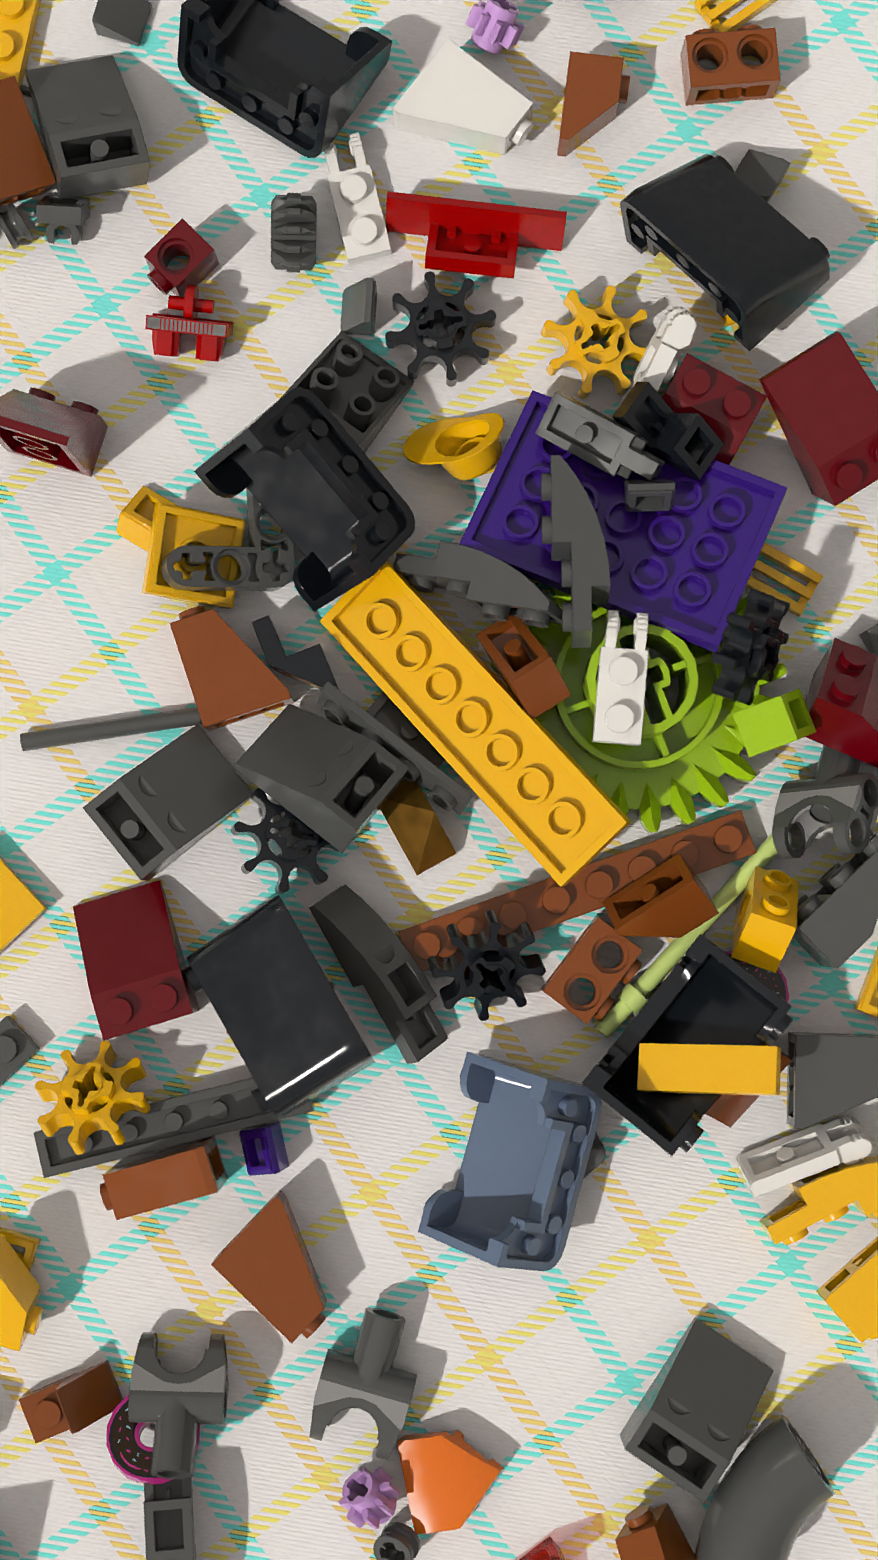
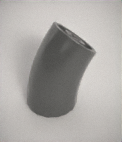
[695,1415,835,1560]

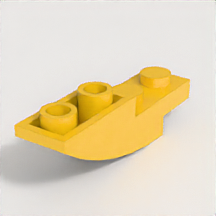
[760,1156,878,1245]

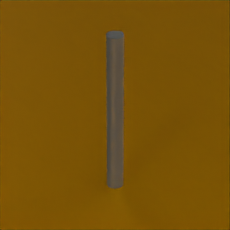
[20,707,202,751]

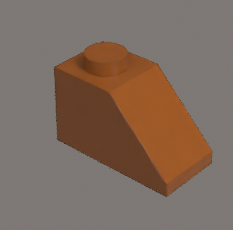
[557,51,630,157]
[475,616,571,719]
[603,853,719,938]

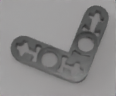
[161,487,295,591]

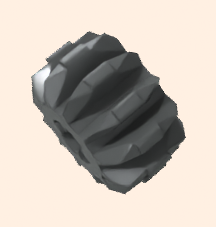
[271,193,317,273]

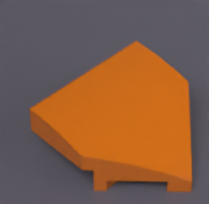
[397,1430,504,1534]

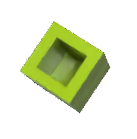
[732,688,816,758]

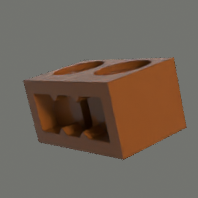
[680,25,781,106]
[541,917,643,1024]

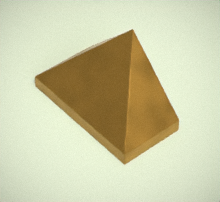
[380,779,457,875]

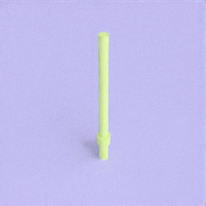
[595,833,789,1038]

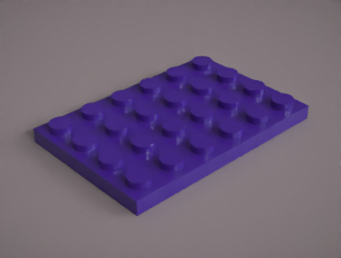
[459,390,788,652]

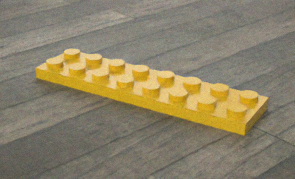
[320,560,631,887]

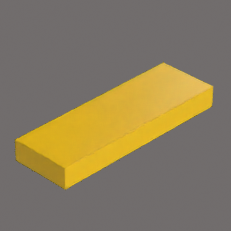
[637,1043,781,1096]

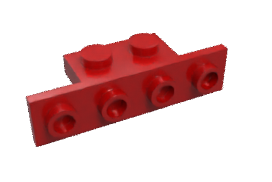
[386,191,567,279]

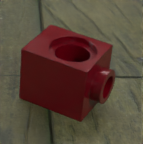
[144,218,219,297]

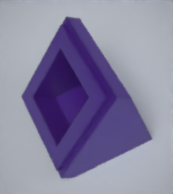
[239,1121,289,1176]

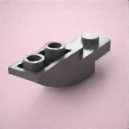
[541,455,611,648]
[393,541,562,628]
[309,885,448,1064]
[143,1477,196,1560]

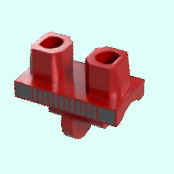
[145,284,234,361]

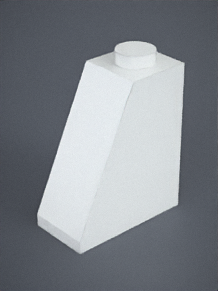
[393,39,534,155]

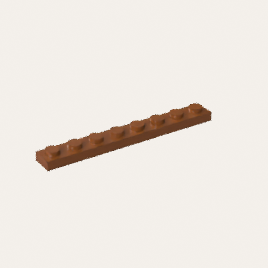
[398,810,756,972]

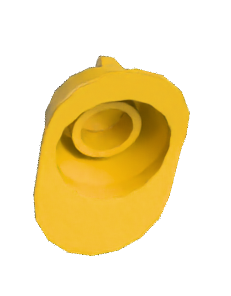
[403,412,505,481]

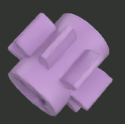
[465,0,524,54]
[339,1466,400,1530]

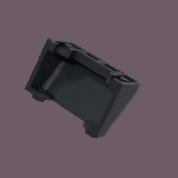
[177,0,392,158]
[620,154,830,351]
[194,388,415,612]
[183,895,375,1119]
[582,934,793,1156]

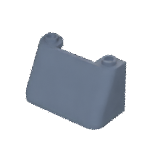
[418,1052,602,1271]

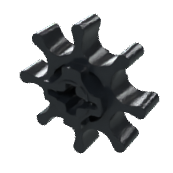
[385,271,496,387]
[711,589,790,706]
[231,788,339,894]
[428,910,546,1021]

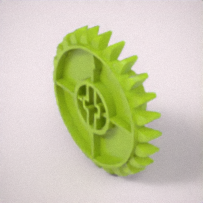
[491,587,787,833]

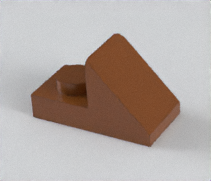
[19,1360,123,1443]

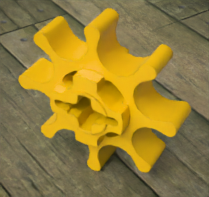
[541,285,647,399]
[35,1040,151,1155]

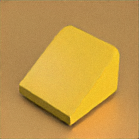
[116,485,178,552]

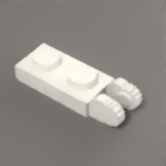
[324,132,392,264]
[617,306,697,409]
[592,610,649,746]
[736,1116,873,1198]

